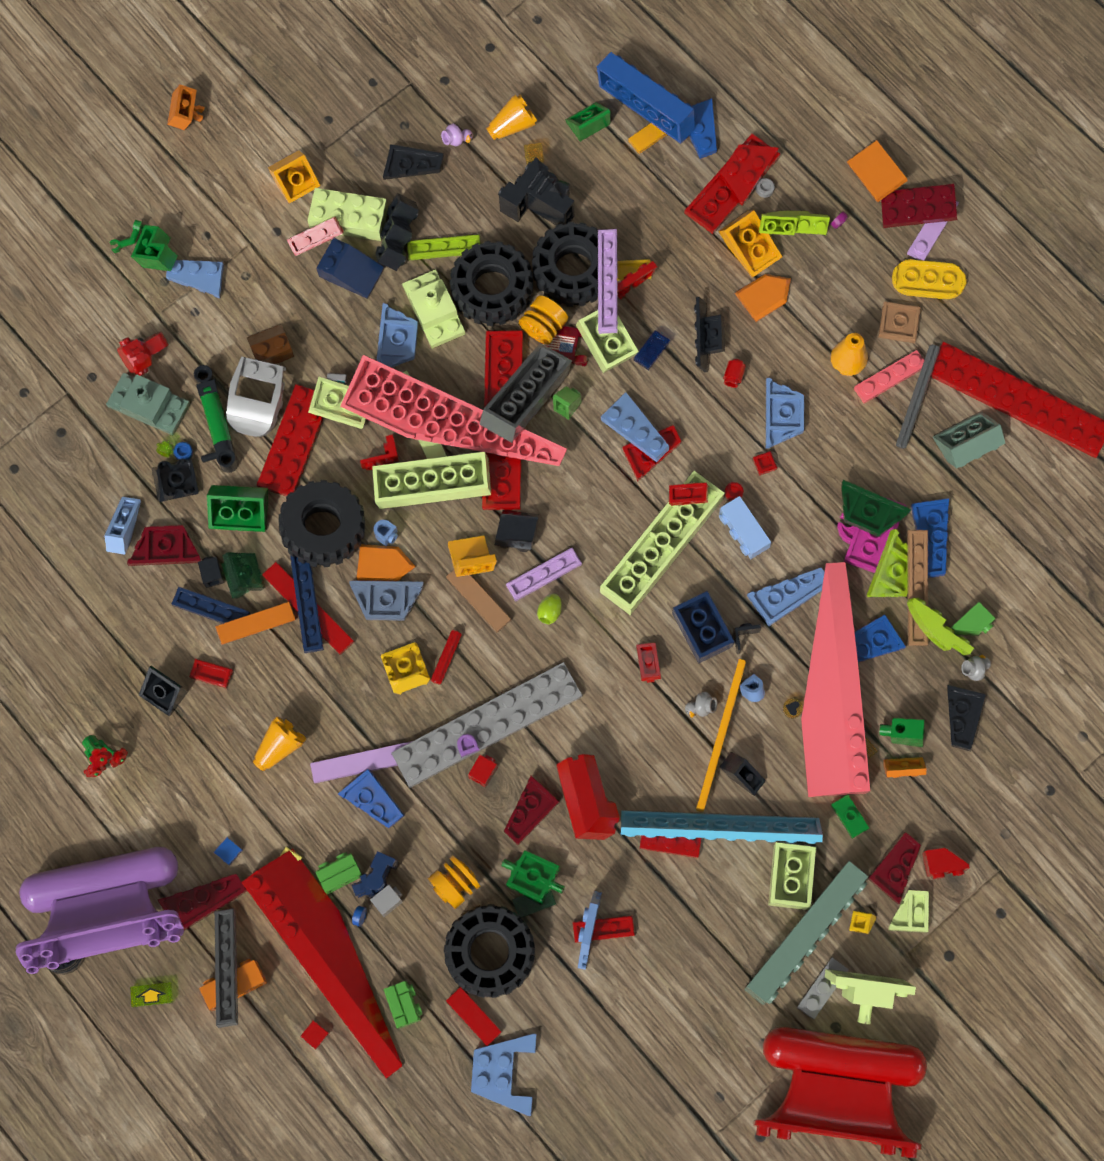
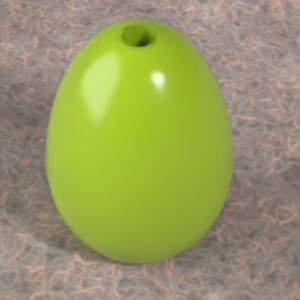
[537,593,562,624]

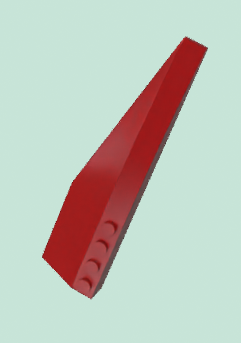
[241,848,403,1079]

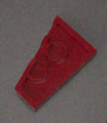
[504,775,559,845]
[867,832,921,904]

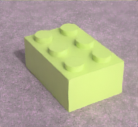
[576,310,639,373]
[768,842,816,910]

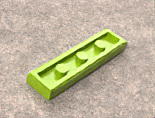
[407,234,480,260]

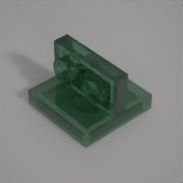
[221,552,266,599]

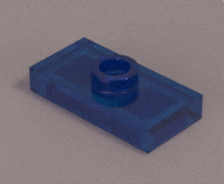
[633,330,670,371]

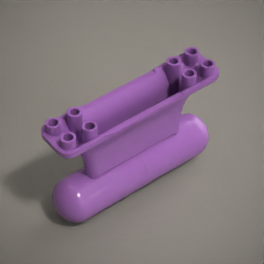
[16,847,184,974]

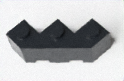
[375,193,419,271]

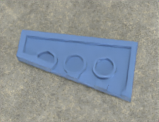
[747,568,824,626]

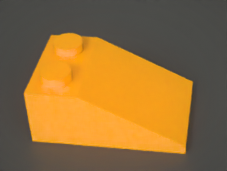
[718,210,782,277]

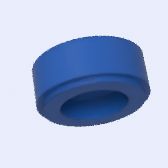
[173,442,193,460]
[352,905,367,927]

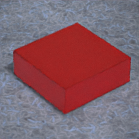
[752,451,777,476]
[300,1020,329,1050]

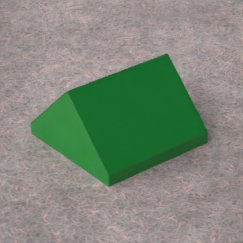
[565,102,610,142]

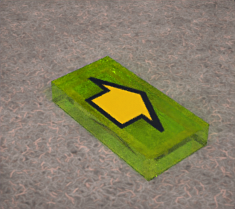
[130,982,173,1008]

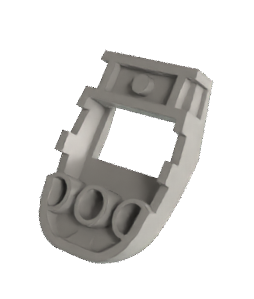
[227,356,286,437]

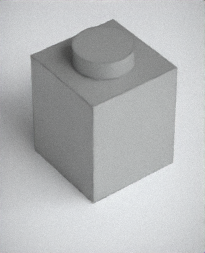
[370,885,403,917]

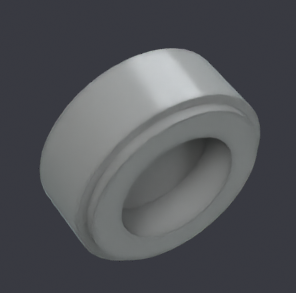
[756,178,775,198]

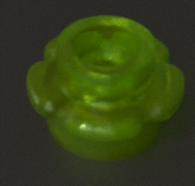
[156,441,174,458]

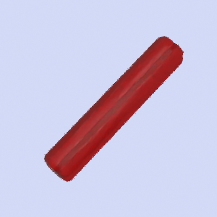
[431,630,462,685]

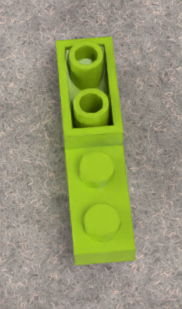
[759,211,830,235]
[907,598,974,655]

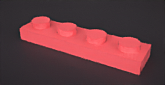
[854,350,924,404]

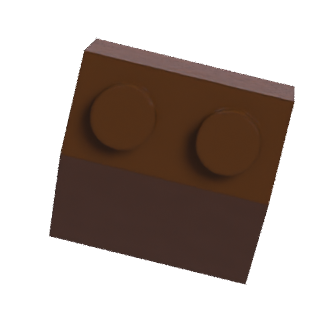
[247,324,294,364]

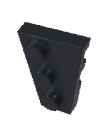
[383,144,444,180]
[947,685,986,752]

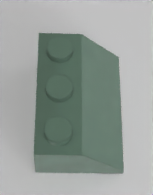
[933,412,1005,469]

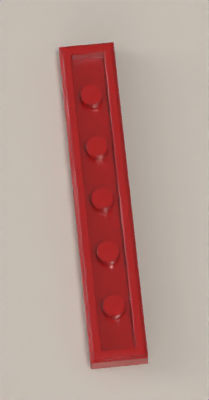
[262,562,354,655]

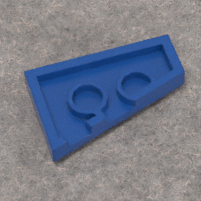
[689,98,717,159]
[338,769,405,828]

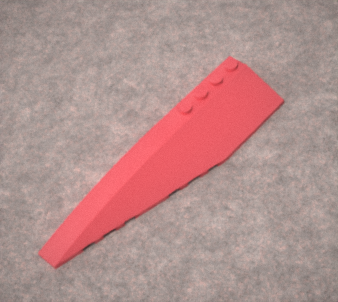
[340,355,567,466]
[801,562,870,797]

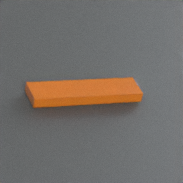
[215,602,295,645]

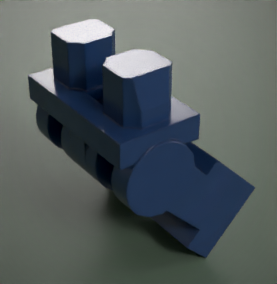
[351,851,399,898]

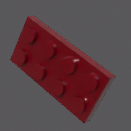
[881,184,957,228]

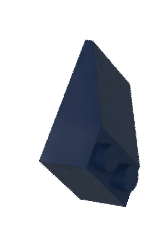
[316,237,384,299]

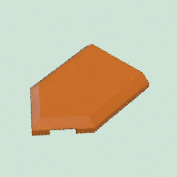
[735,274,791,322]
[357,544,416,581]

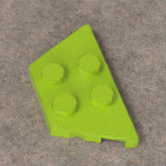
[866,529,908,597]

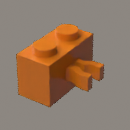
[167,84,205,130]

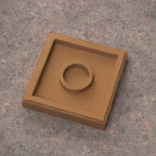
[878,301,920,343]

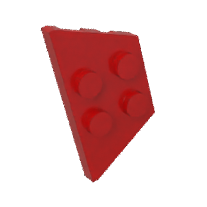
[720,144,779,206]

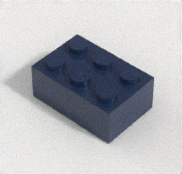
[672,591,734,664]

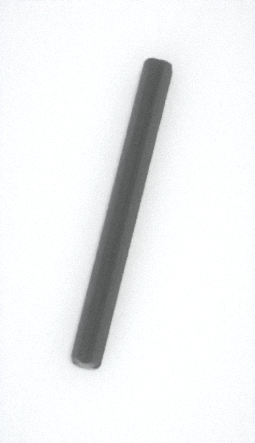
[896,344,940,449]

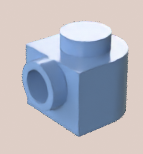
[374,520,398,546]
[740,674,765,702]

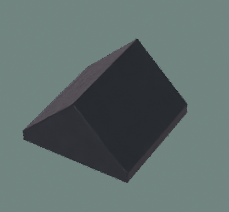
[139,665,188,716]

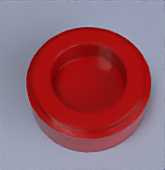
[724,482,744,502]

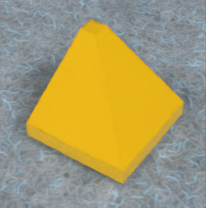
[849,911,876,934]

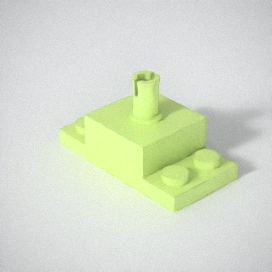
[402,270,465,348]
[824,969,916,1024]

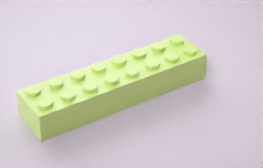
[600,471,724,615]

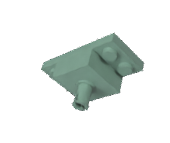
[106,373,190,435]

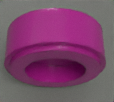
[831,211,848,229]

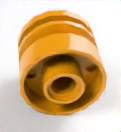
[519,295,568,345]
[427,855,481,910]

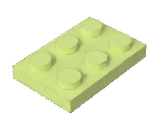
[308,377,366,429]

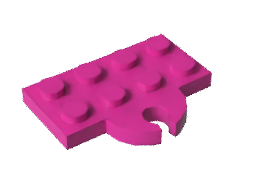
[837,495,906,573]

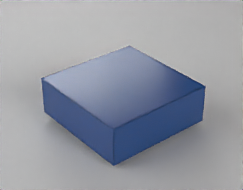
[214,837,243,866]

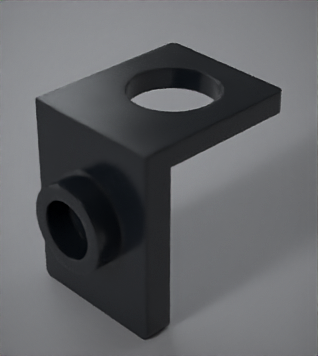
[733,623,761,654]

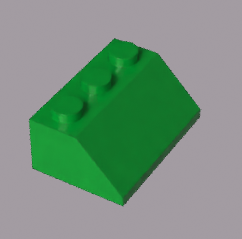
[207,485,268,532]

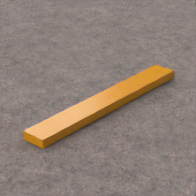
[696,659,746,812]

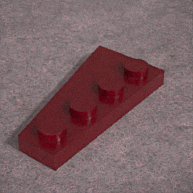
[158,874,247,931]

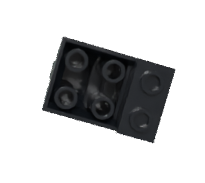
[498,157,575,225]

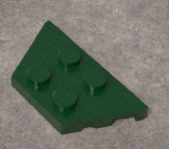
[841,480,911,537]

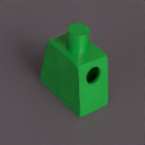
[879,718,925,747]

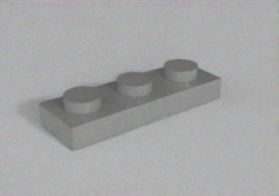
[797,958,849,1020]

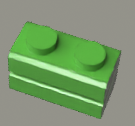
[315,852,362,895]
[383,981,423,1029]

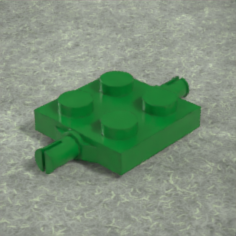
[501,850,565,903]

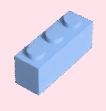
[719,496,771,559]

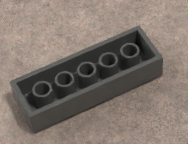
[480,343,572,443]

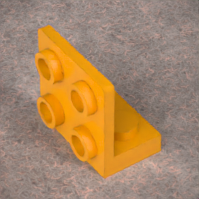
[448,536,497,577]

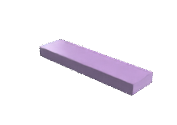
[506,548,582,602]

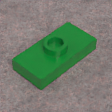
[831,795,869,839]

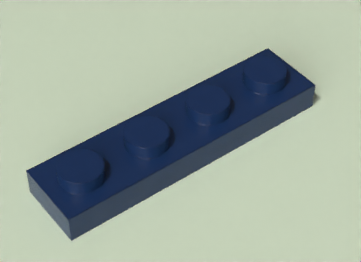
[171,587,251,624]

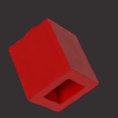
[468,755,498,788]

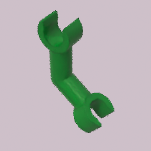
[109,220,144,253]

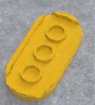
[892,259,966,299]

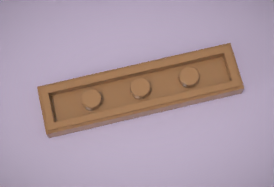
[446,570,511,633]

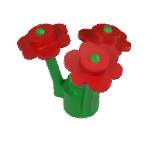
[82,735,128,777]

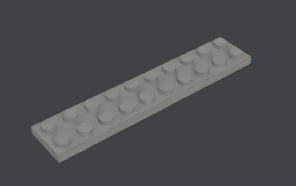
[391,662,582,788]

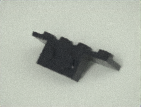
[694,297,725,372]

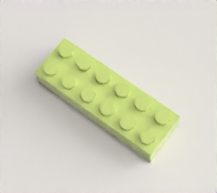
[372,452,491,509]

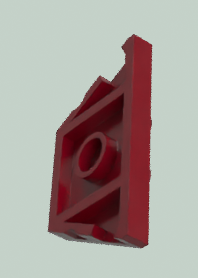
[127,525,202,566]

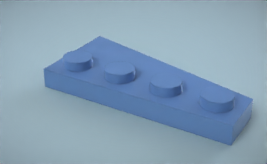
[601,393,669,462]

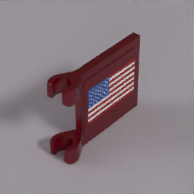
[540,326,588,367]

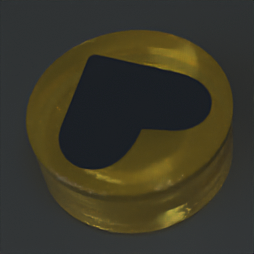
[783,698,803,719]

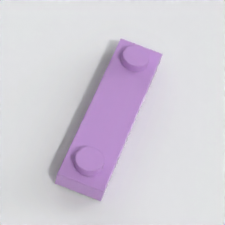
[907,201,959,260]

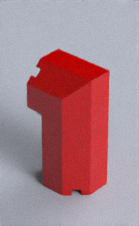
[556,754,620,840]

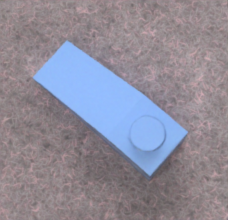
[104,497,141,554]

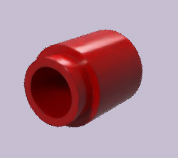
[723,359,746,388]

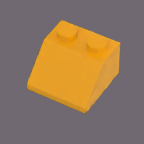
[268,150,320,204]

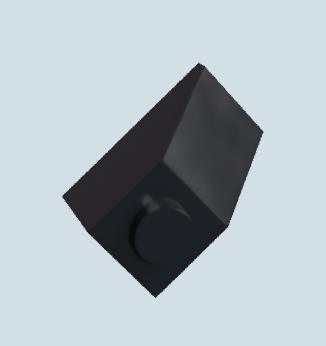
[720,752,766,796]

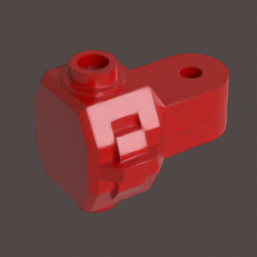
[117,331,169,376]

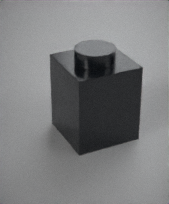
[198,556,225,588]

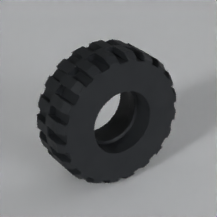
[532,222,598,307]
[450,241,533,326]
[278,480,365,568]
[444,904,535,998]

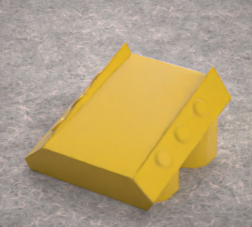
[381,642,430,695]

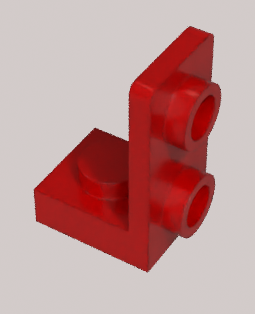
[360,434,399,470]

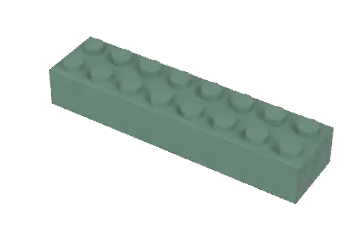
[744,861,868,1005]

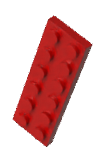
[684,134,780,234]
[257,384,324,497]

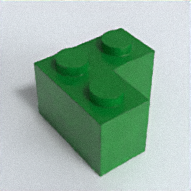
[131,225,178,271]

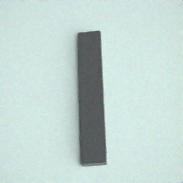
[215,908,238,1028]

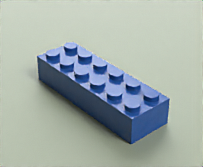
[597,52,695,144]

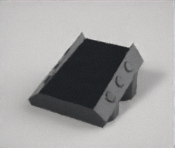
[152,459,199,502]
[494,510,539,552]

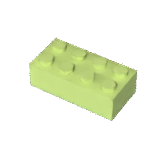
[307,188,388,241]

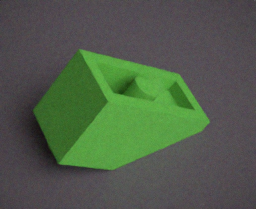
[553,386,582,420]
[951,602,995,636]

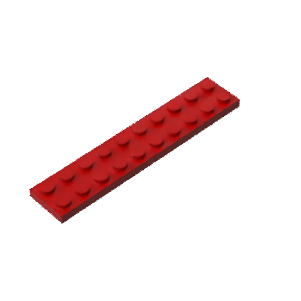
[482,331,523,510]
[931,342,1104,458]

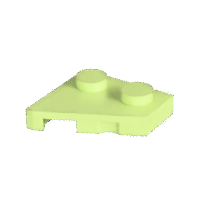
[888,890,929,933]

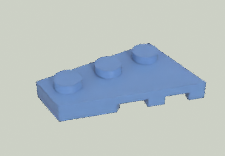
[166,260,223,299]

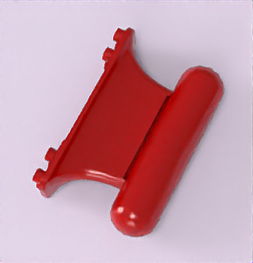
[753,1027,927,1158]

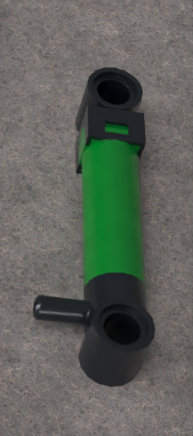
[194,365,238,473]

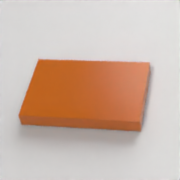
[847,140,908,202]

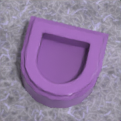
[457,734,480,758]

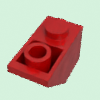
[922,848,970,879]

